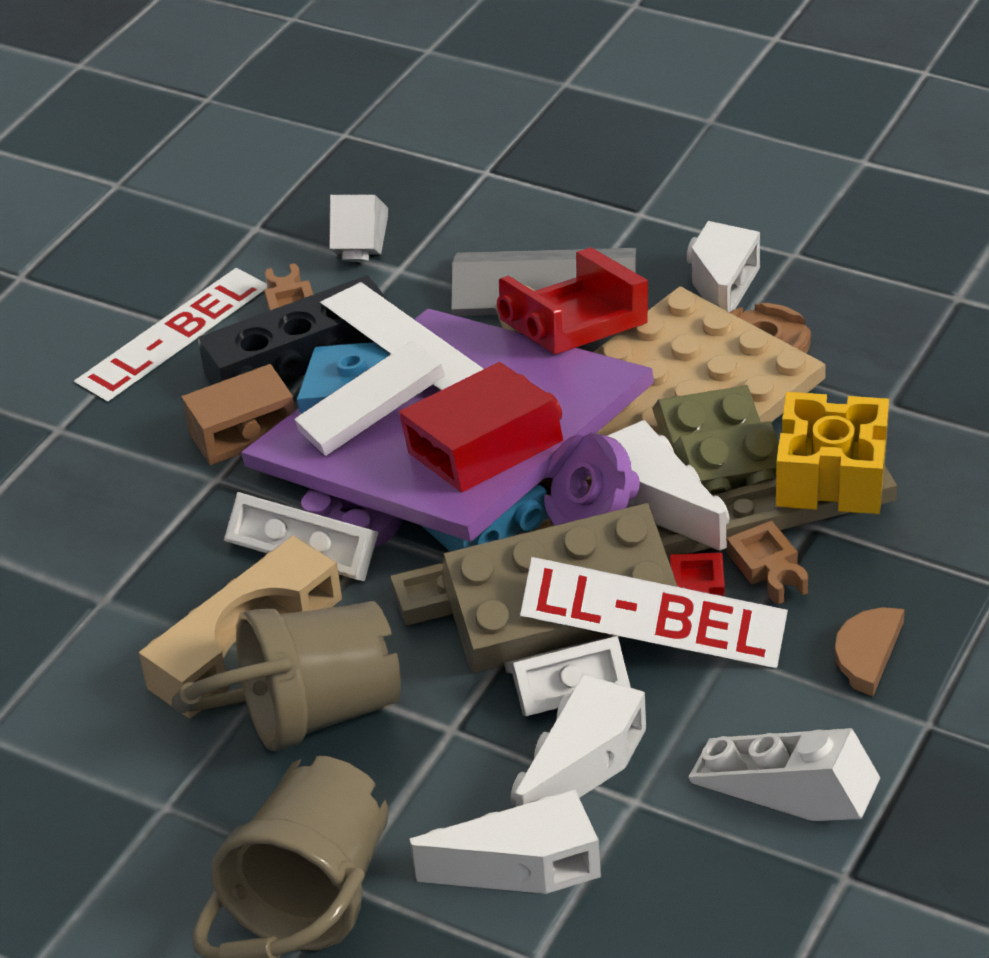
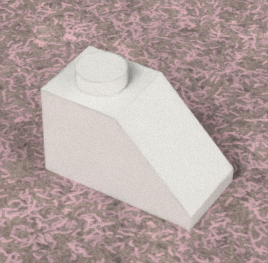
[330,195,388,262]
[687,221,760,312]

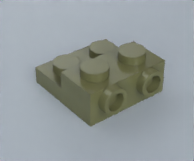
[652,385,779,495]

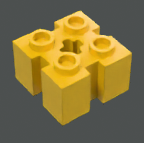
[776,392,889,514]

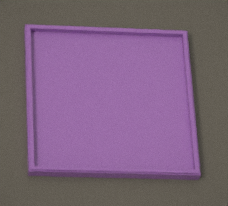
[241,309,654,542]

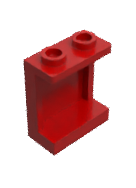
[497,247,648,355]

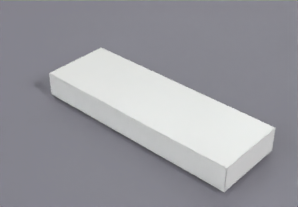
[294,340,445,456]
[224,492,379,581]

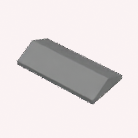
[451,248,636,316]

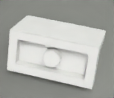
[504,636,631,716]

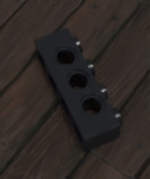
[198,275,390,385]

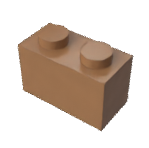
[181,364,295,466]

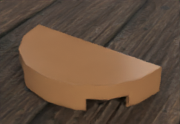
[834,607,905,697]

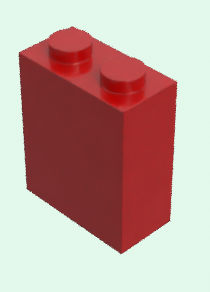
[399,361,563,493]

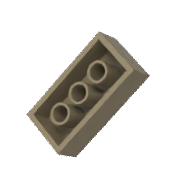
[442,503,678,674]

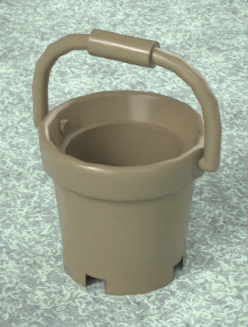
[172,601,401,751]
[192,756,389,958]

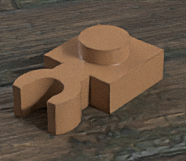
[264,263,314,311]
[726,521,808,605]

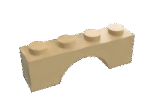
[138,535,342,719]

